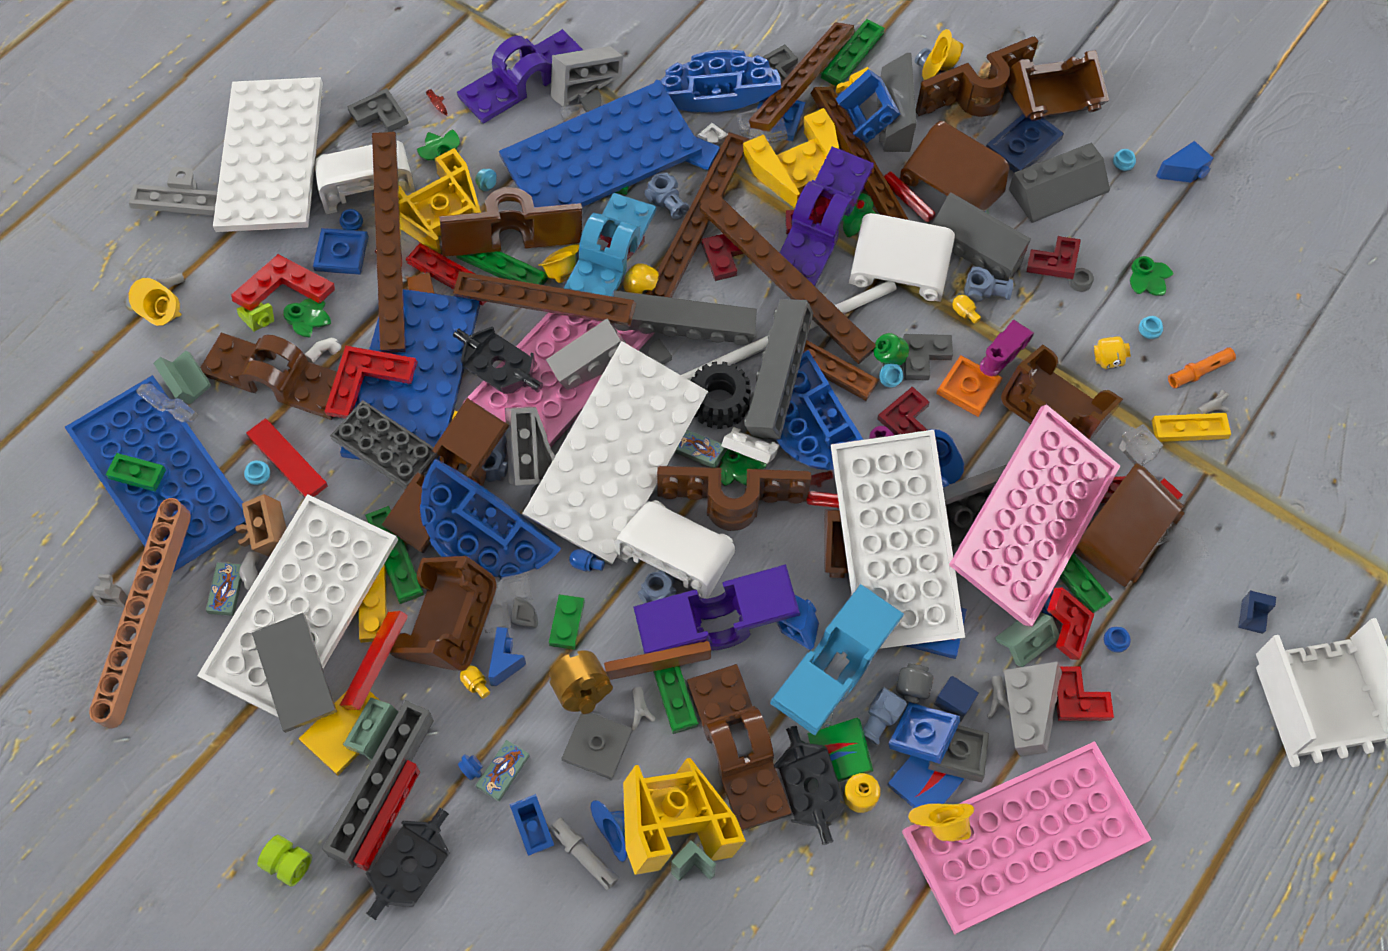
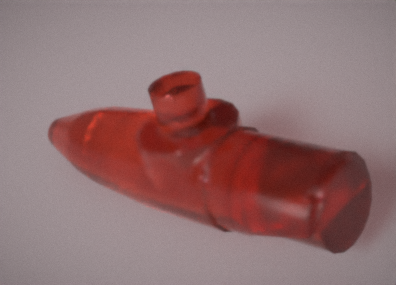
[426,89,448,116]
[810,470,833,488]

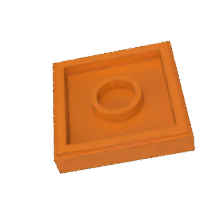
[936,355,1003,417]

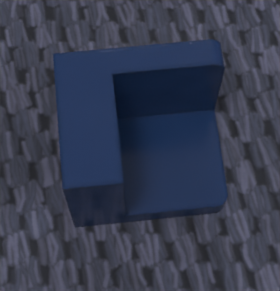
[1238,590,1276,634]
[934,676,979,722]

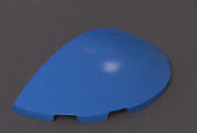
[654,50,781,112]
[776,350,864,470]
[420,459,561,580]

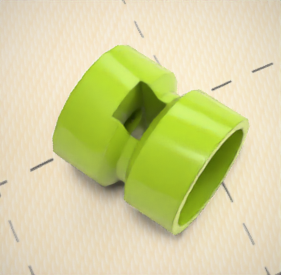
[257,834,313,887]

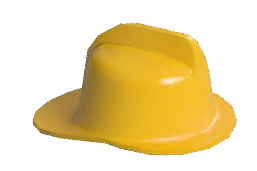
[922,29,964,80]
[538,244,579,283]
[128,278,182,326]
[908,803,974,841]

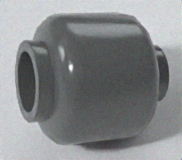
[896,663,934,704]

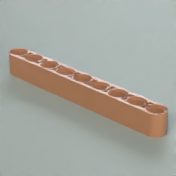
[89,498,191,729]

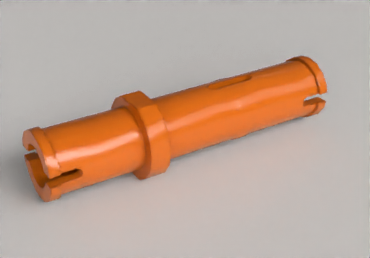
[1168,347,1236,388]

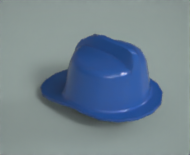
[926,429,964,484]
[590,800,627,862]

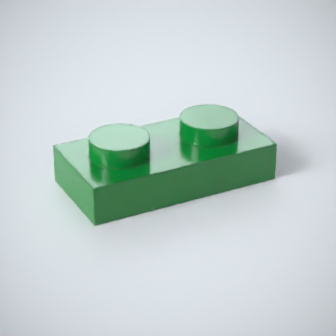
[106,453,166,492]
[549,594,585,650]

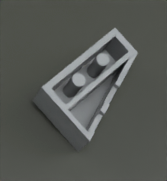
[551,46,623,107]
[546,319,626,390]
[505,407,555,486]
[1004,662,1062,756]

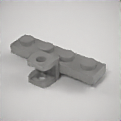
[129,167,217,216]

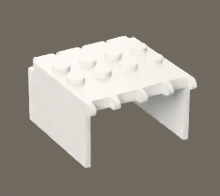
[1256,618,1388,767]

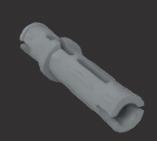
[549,817,620,891]

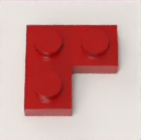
[1047,587,1094,660]
[1056,666,1114,721]

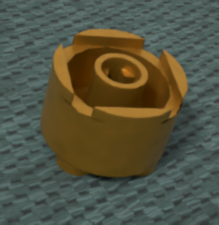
[549,650,613,714]

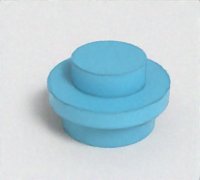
[1113,149,1136,171]
[475,169,497,191]
[1139,316,1163,339]
[879,364,903,388]
[244,460,270,485]

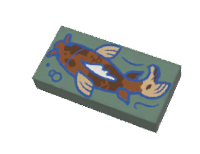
[674,430,727,468]
[206,562,242,616]
[476,740,530,802]

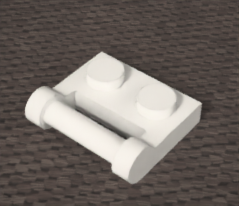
[721,427,780,464]

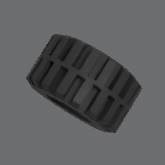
[690,361,751,429]

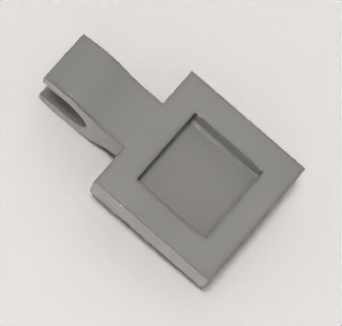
[93,574,128,607]

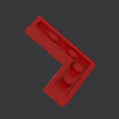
[231,254,335,311]
[324,346,418,419]

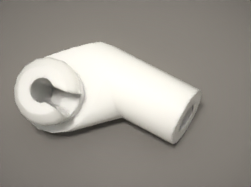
[305,337,341,363]

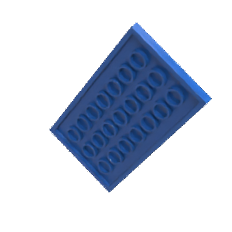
[499,80,702,208]
[340,289,480,460]
[65,375,246,572]

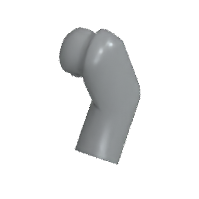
[239,552,259,590]

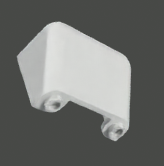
[315,141,415,214]
[849,213,955,302]
[615,500,735,598]

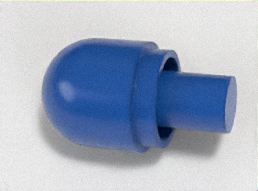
[569,549,605,572]

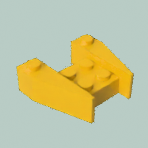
[743,108,839,209]
[399,148,481,254]
[623,758,746,875]

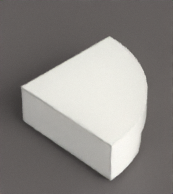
[697,123,728,145]

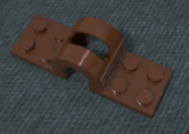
[916,36,1039,117]
[439,187,582,257]
[200,332,337,420]
[382,398,510,553]
[657,466,811,531]
[687,664,792,831]

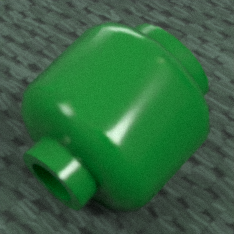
[873,333,909,366]

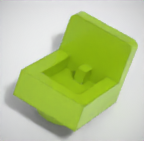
[237,302,274,332]

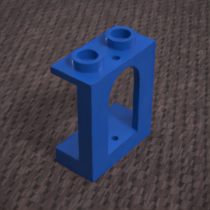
[836,69,900,143]

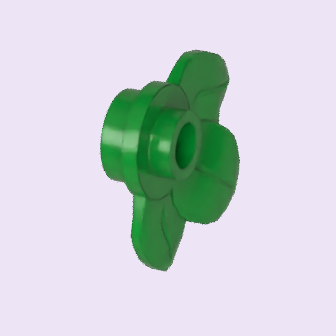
[417,129,460,160]
[842,193,877,238]
[1130,256,1174,296]
[283,298,331,338]
[720,448,767,486]

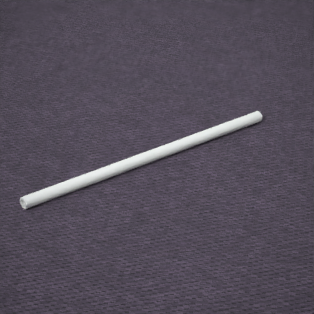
[681,281,896,380]

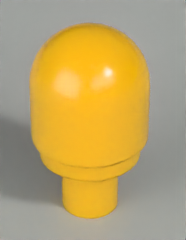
[952,295,981,324]
[460,665,490,699]

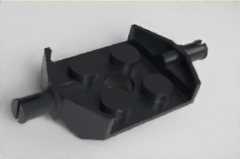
[453,327,543,394]
[774,726,846,845]
[366,808,450,920]

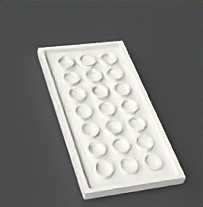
[213,77,323,232]
[522,341,708,565]
[831,430,965,649]
[197,494,398,718]

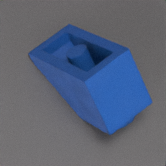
[1156,141,1214,183]
[776,595,819,650]

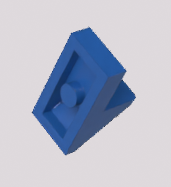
[488,627,526,686]
[509,794,554,856]

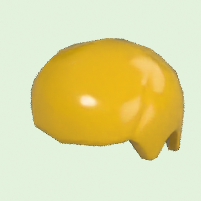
[623,263,659,294]

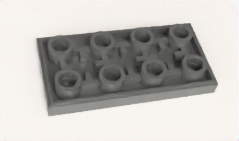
[330,400,440,489]
[252,613,337,733]

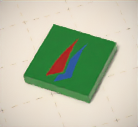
[807,718,873,782]

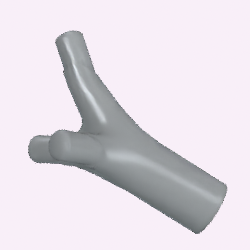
[153,273,185,289]
[1197,390,1229,414]
[987,676,1010,718]
[631,687,656,731]

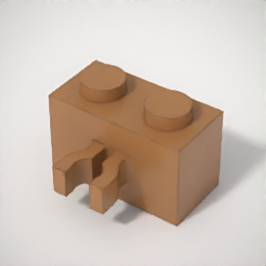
[235,494,287,557]

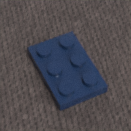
[986,114,1064,173]

